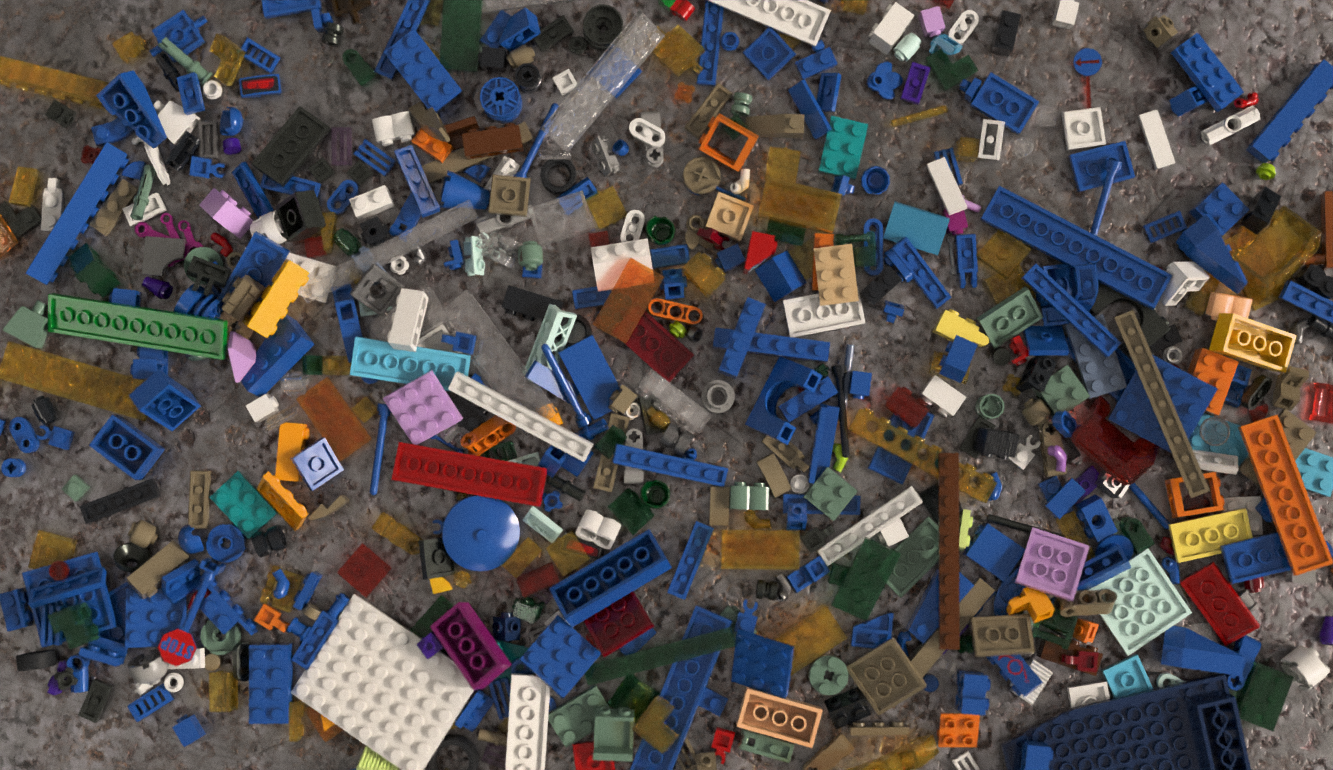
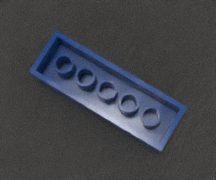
[549,529,672,627]

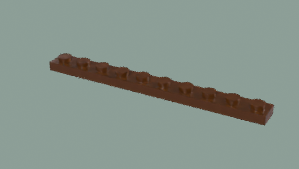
[938,453,960,650]

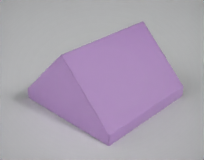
[228,331,257,383]

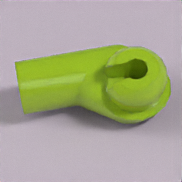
[832,443,848,472]

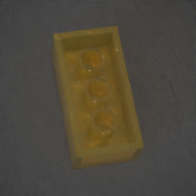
[757,177,842,234]
[721,529,800,570]
[772,604,847,676]

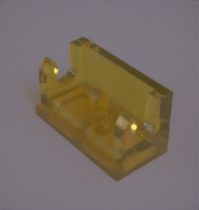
[209,671,238,712]

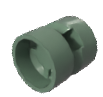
[975,394,1004,419]

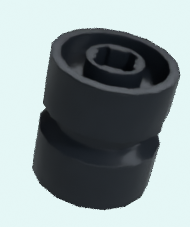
[515,63,542,94]
[251,525,287,558]

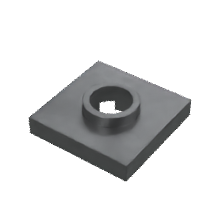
[350,263,405,316]

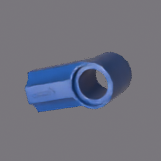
[67,653,90,693]

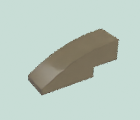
[408,101,450,142]

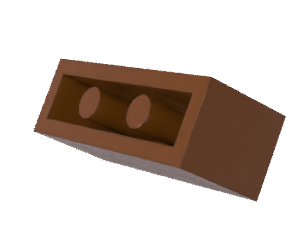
[462,123,524,160]
[1036,632,1103,676]

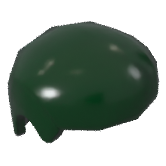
[646,216,675,245]
[640,479,670,509]

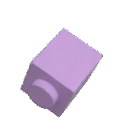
[918,6,946,38]

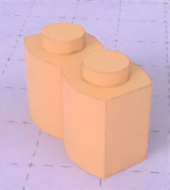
[1206,291,1252,321]

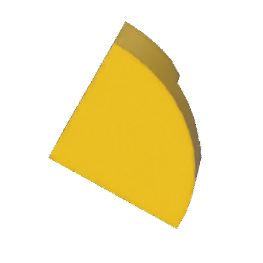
[430,577,452,594]

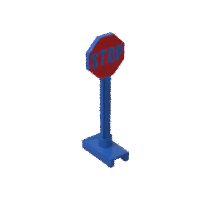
[158,557,227,667]

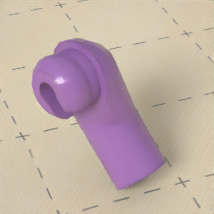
[1048,445,1067,472]

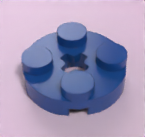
[206,524,247,563]

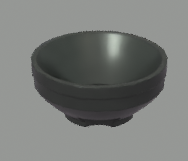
[113,543,150,573]

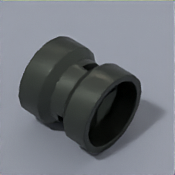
[321,22,344,47]
[756,579,777,601]

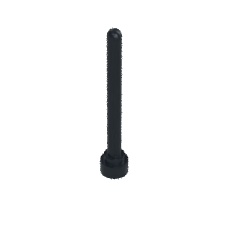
[831,365,850,458]

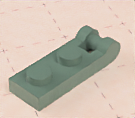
[737,728,795,763]

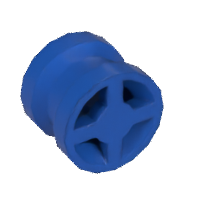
[1,458,26,477]

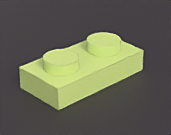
[959,509,973,551]

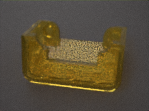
[1231,205,1322,299]

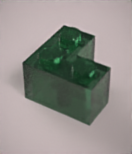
[69,243,121,298]
[47,602,99,649]

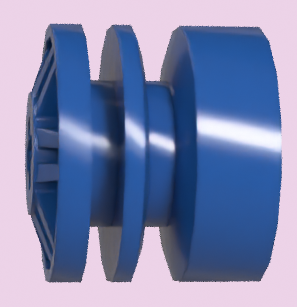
[480,77,523,124]
[174,284,224,319]

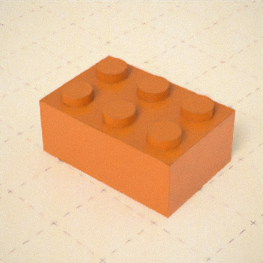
[1187,348,1239,416]

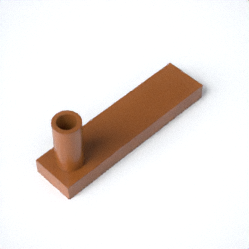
[1299,191,1333,270]

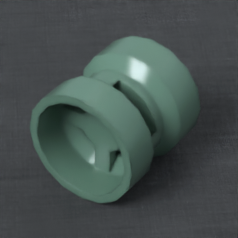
[730,92,752,116]

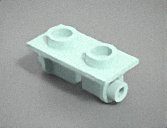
[463,236,485,276]

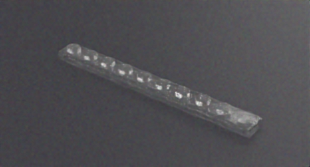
[299,200,479,304]

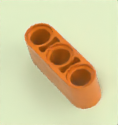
[648,298,703,326]

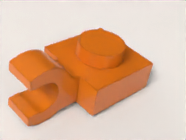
[254,603,290,632]

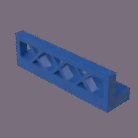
[807,404,840,484]

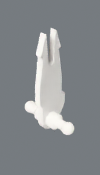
[131,137,170,185]

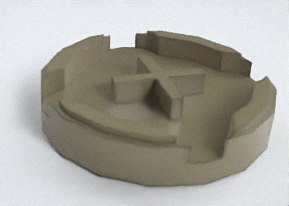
[683,156,721,195]

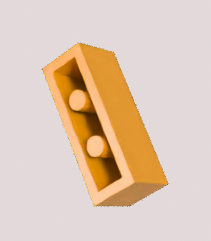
[275,422,310,482]

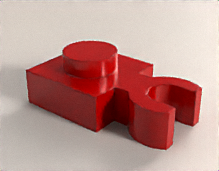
[711,727,735,764]

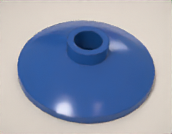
[1095,535,1133,560]

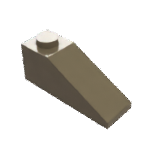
[746,114,804,138]

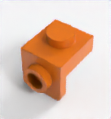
[1071,618,1099,643]

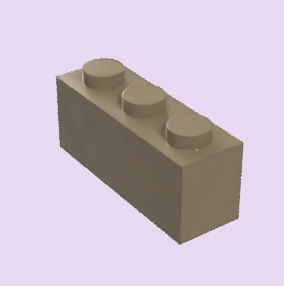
[127,540,190,600]

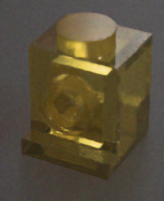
[112,31,146,64]

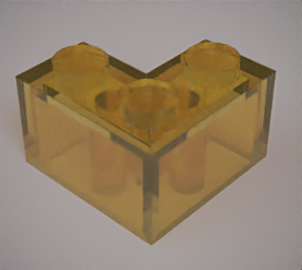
[632,696,679,754]

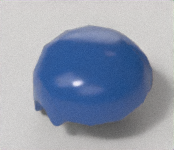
[220,107,243,136]
[861,166,890,195]
[178,525,204,554]

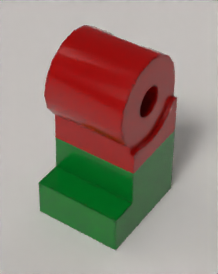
[658,0,695,22]

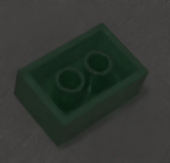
[1235,661,1294,731]

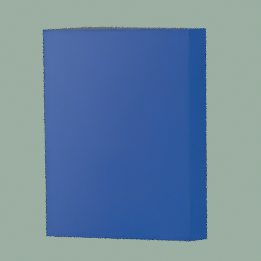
[755,251,807,303]

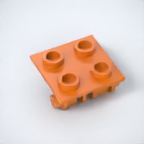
[937,713,980,747]

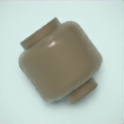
[1022,398,1051,427]
[127,520,158,548]

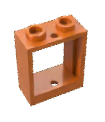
[698,113,759,172]
[1165,472,1225,519]

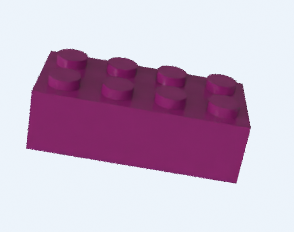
[430,602,512,690]

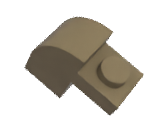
[1273,366,1309,411]

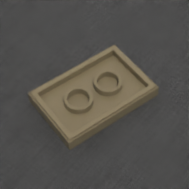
[970,614,1035,657]

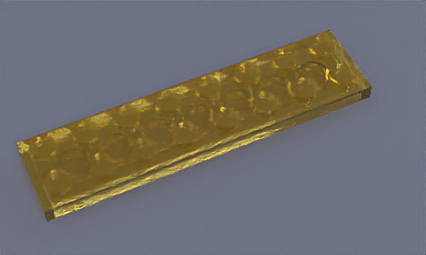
[0,341,147,421]

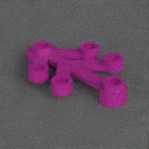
[134,213,204,267]

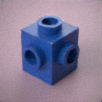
[659,269,687,300]

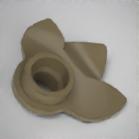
[685,215,713,250]

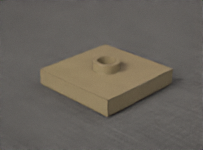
[488,174,531,217]

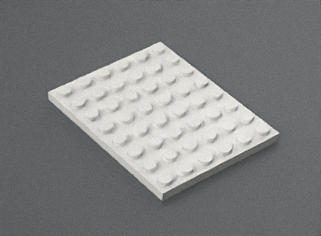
[291,594,474,770]

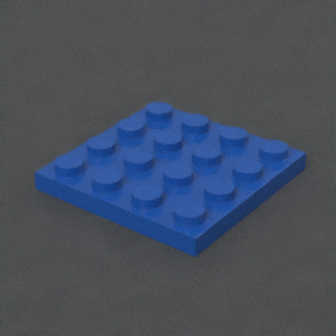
[1108,355,1218,453]
[22,552,118,648]

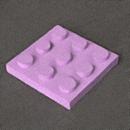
[383,370,463,445]
[1015,527,1090,602]

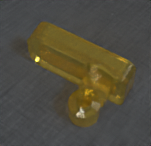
[322,356,351,375]

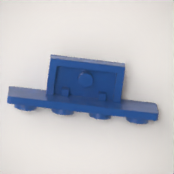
[199,576,258,635]

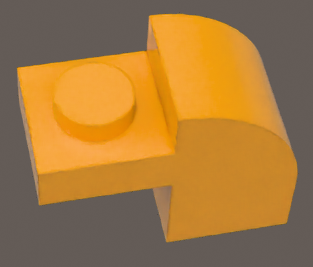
[1006,588,1055,623]

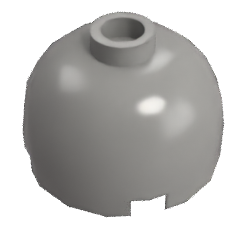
[127,649,169,685]

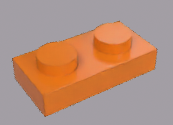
[411,128,454,163]

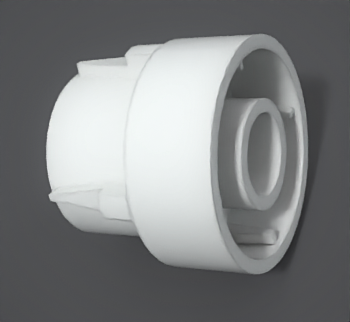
[250,210,287,244]

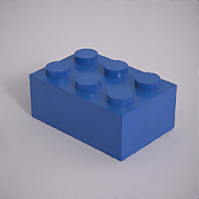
[129,369,201,431]
[89,414,165,480]

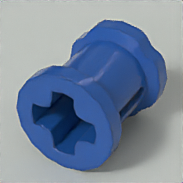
[286,617,312,642]

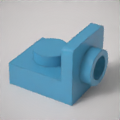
[929,34,963,55]

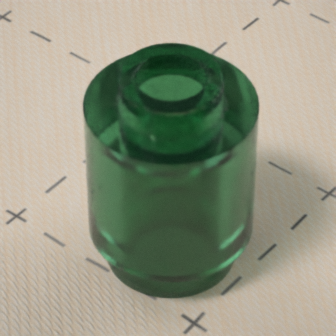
[333,228,361,256]

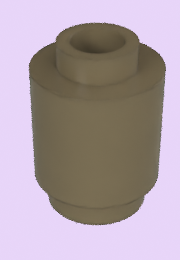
[506,44,536,69]

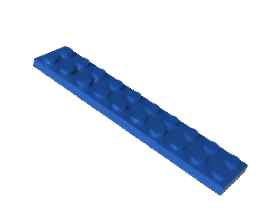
[980,186,1173,310]
[630,605,732,770]

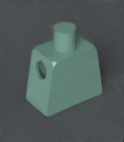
[3,300,48,349]

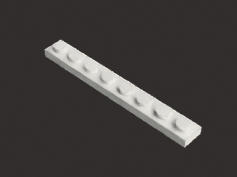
[448,371,594,462]

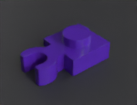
[47,660,67,696]

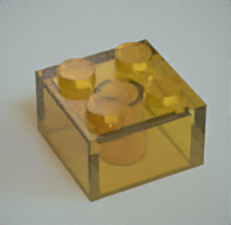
[682,252,726,299]

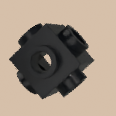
[360,216,390,248]

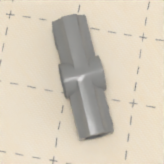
[476,201,536,236]

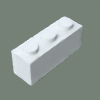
[387,288,429,352]

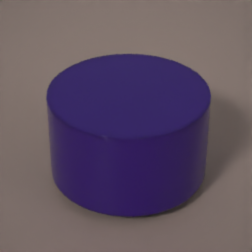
[222,138,241,155]

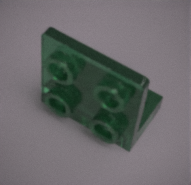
[608,671,660,728]

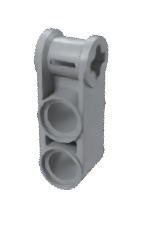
[641,110,664,167]
[624,428,644,484]

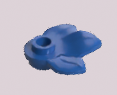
[867,62,903,99]

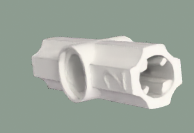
[1201,105,1260,146]

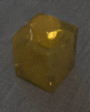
[955,137,980,162]

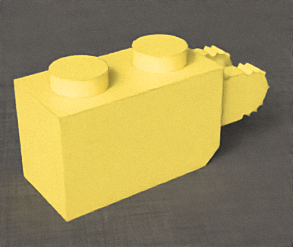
[932,309,989,347]

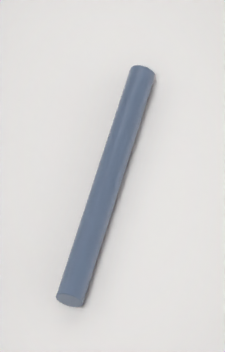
[838,344,854,420]

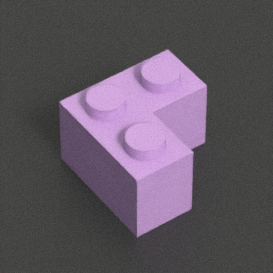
[200,188,254,239]

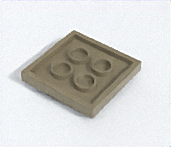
[846,637,927,716]

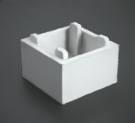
[869,2,914,55]

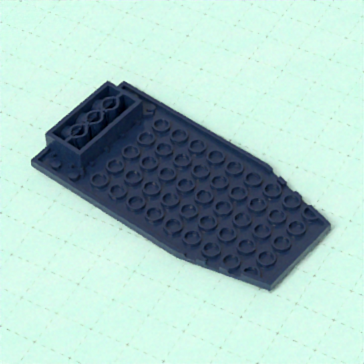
[1001,673,1251,770]

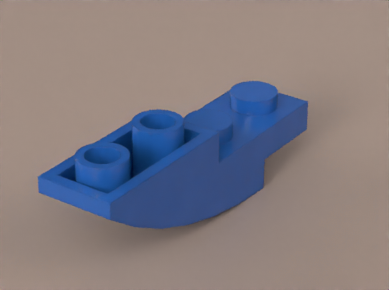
[332,284,363,363]

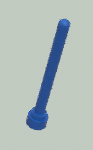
[513,103,559,178]
[1090,159,1122,236]
[541,344,592,428]
[370,403,392,495]
[1103,454,1170,529]

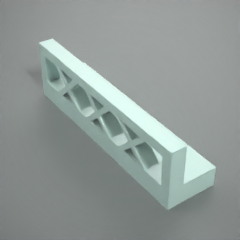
[523,304,577,375]

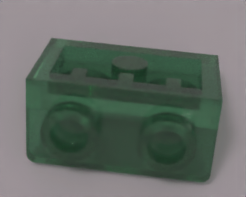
[608,488,654,535]

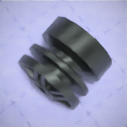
[583,4,623,51]

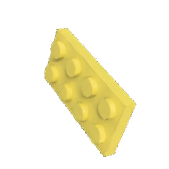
[1168,508,1253,563]

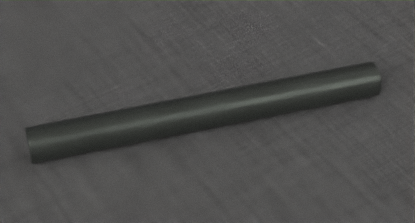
[987,514,1064,537]

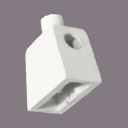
[153,101,202,145]

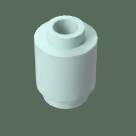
[894,32,921,61]

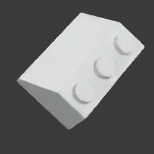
[591,238,655,292]

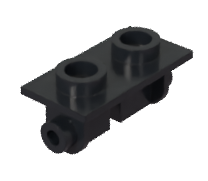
[164,131,201,171]

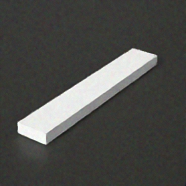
[817,486,923,566]

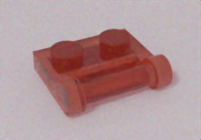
[1309,382,1333,424]

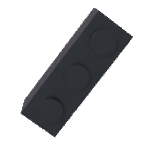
[502,285,564,324]

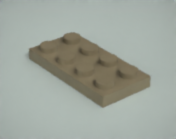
[1238,409,1317,488]

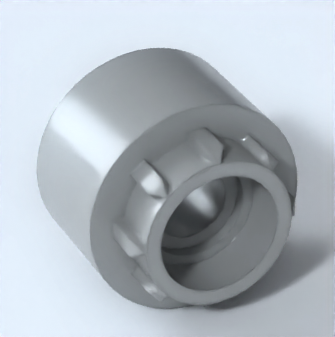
[701,380,735,414]

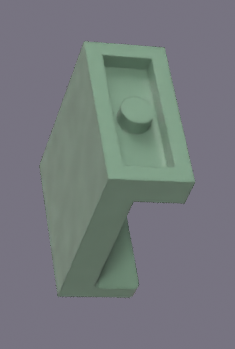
[593,707,634,762]

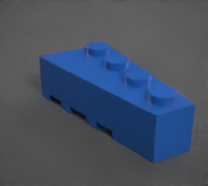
[241,314,315,397]
[905,567,974,644]

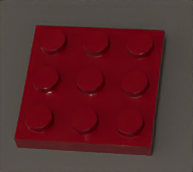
[584,591,654,658]

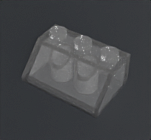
[528,190,595,247]

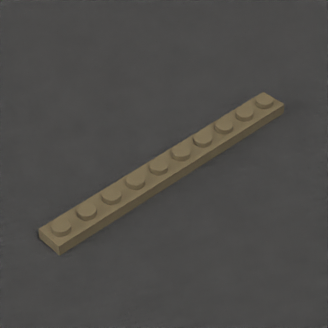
[1114,310,1210,498]

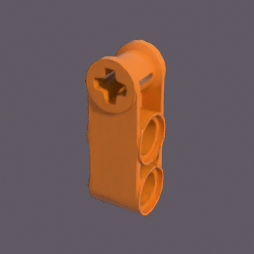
[460,415,516,456]

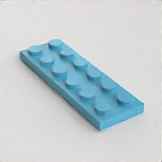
[350,336,471,391]

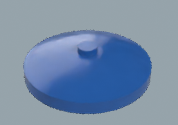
[442,495,520,571]

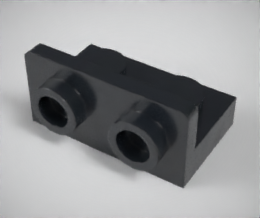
[1016,356,1057,393]
[452,394,489,432]

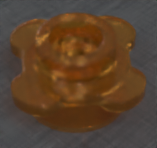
[674,82,695,103]

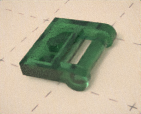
[835,231,876,268]
[1032,608,1078,650]

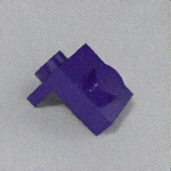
[417,631,444,659]

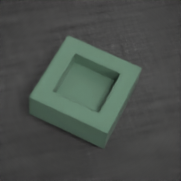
[61,475,90,502]

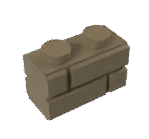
[222,275,265,321]

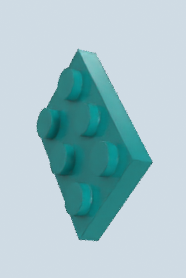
[818,116,868,180]
[209,471,278,539]

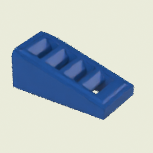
[237,37,281,74]
[1143,211,1187,243]
[127,683,174,722]

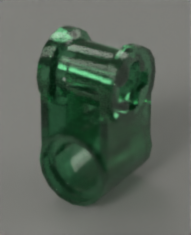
[342,49,377,87]
[1120,517,1154,555]

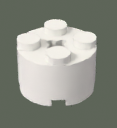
[1280,645,1330,691]

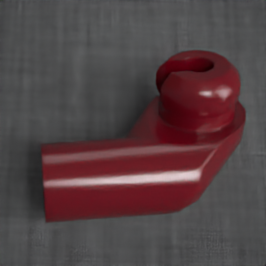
[1159,536,1175,556]

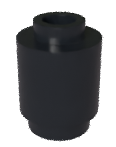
[31,396,58,426]

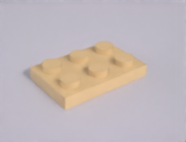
[814,244,859,306]

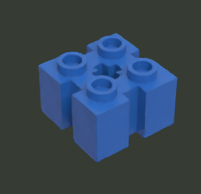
[955,669,991,715]

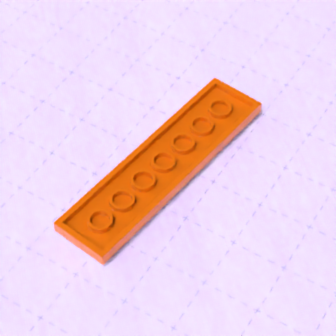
[1238,414,1333,576]

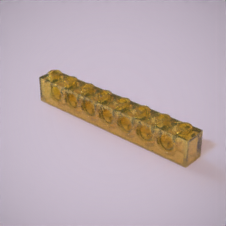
[848,407,997,503]

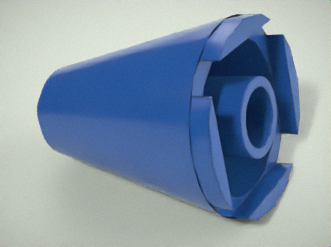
[439,170,490,210]

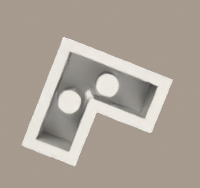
[1159,261,1210,306]

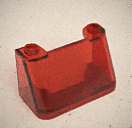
[1071,395,1159,485]

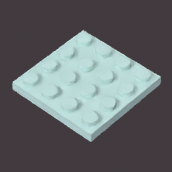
[1089,548,1192,656]

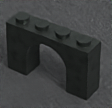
[1088,284,1171,361]

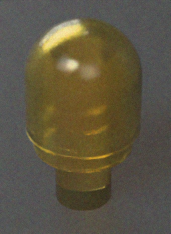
[646,406,670,430]

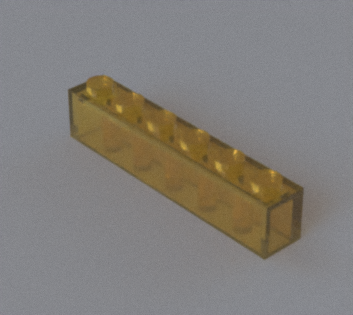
[0,56,109,109]

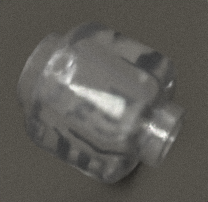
[280,371,311,397]

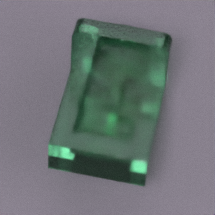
[595,425,627,459]

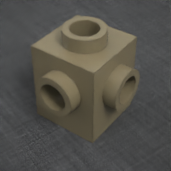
[1143,15,1178,48]

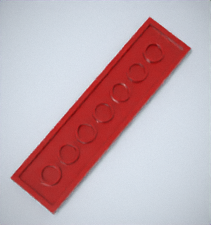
[391,442,547,507]

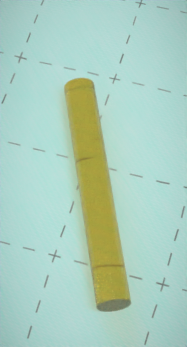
[891,105,948,127]

